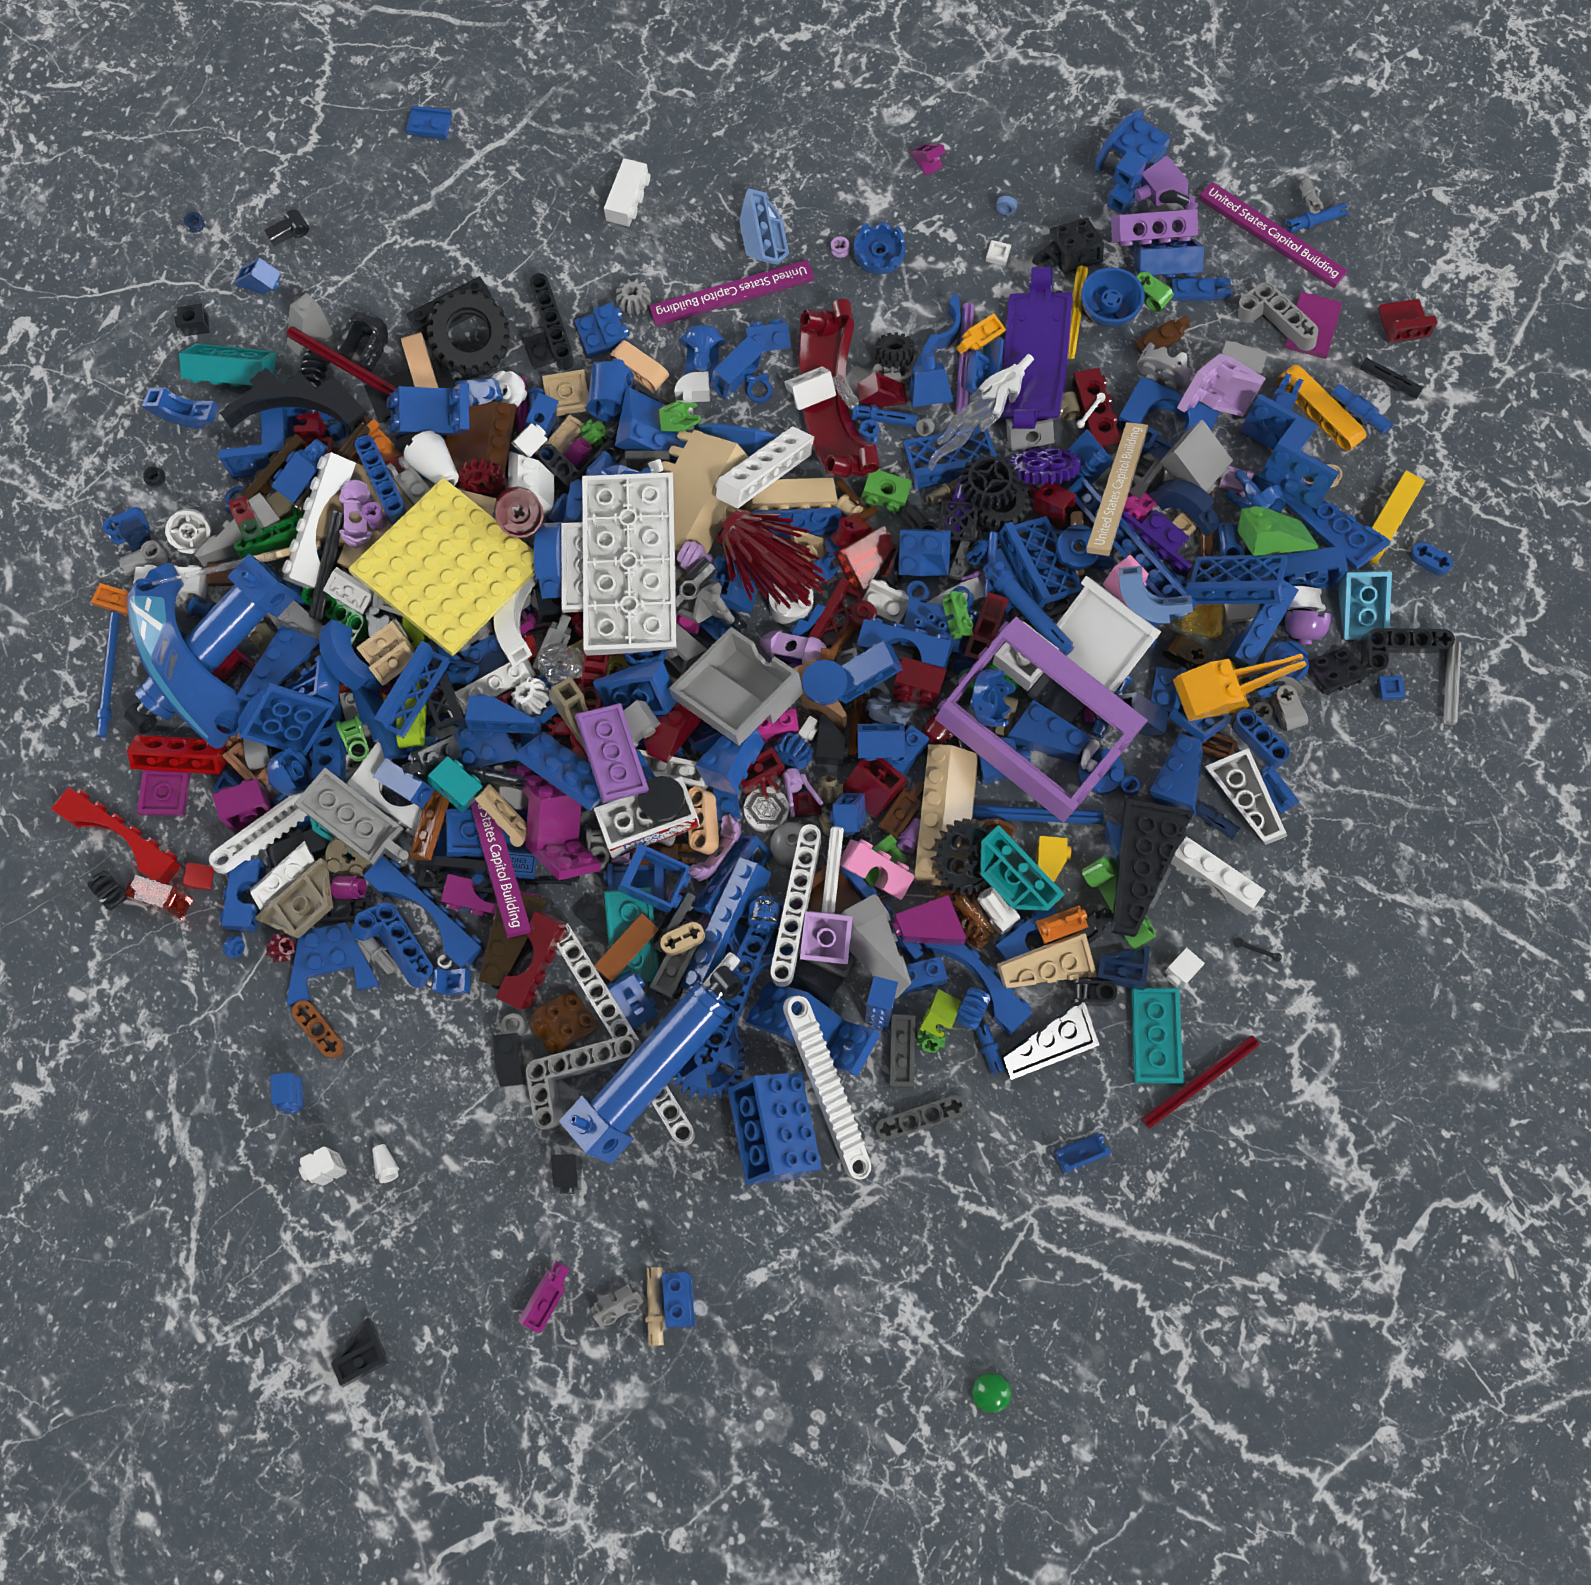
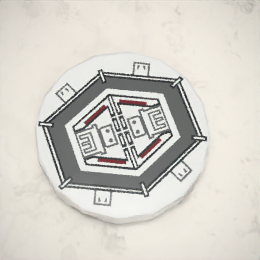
[744,787,789,833]

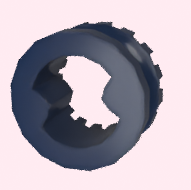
[184,212,205,233]

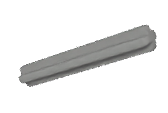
[1443,641,1461,726]

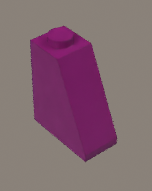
[892,895,966,946]

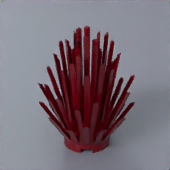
[717,508,826,609]

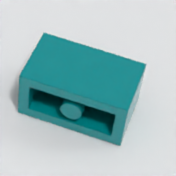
[428,756,483,813]

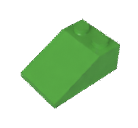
[1238,506,1318,556]

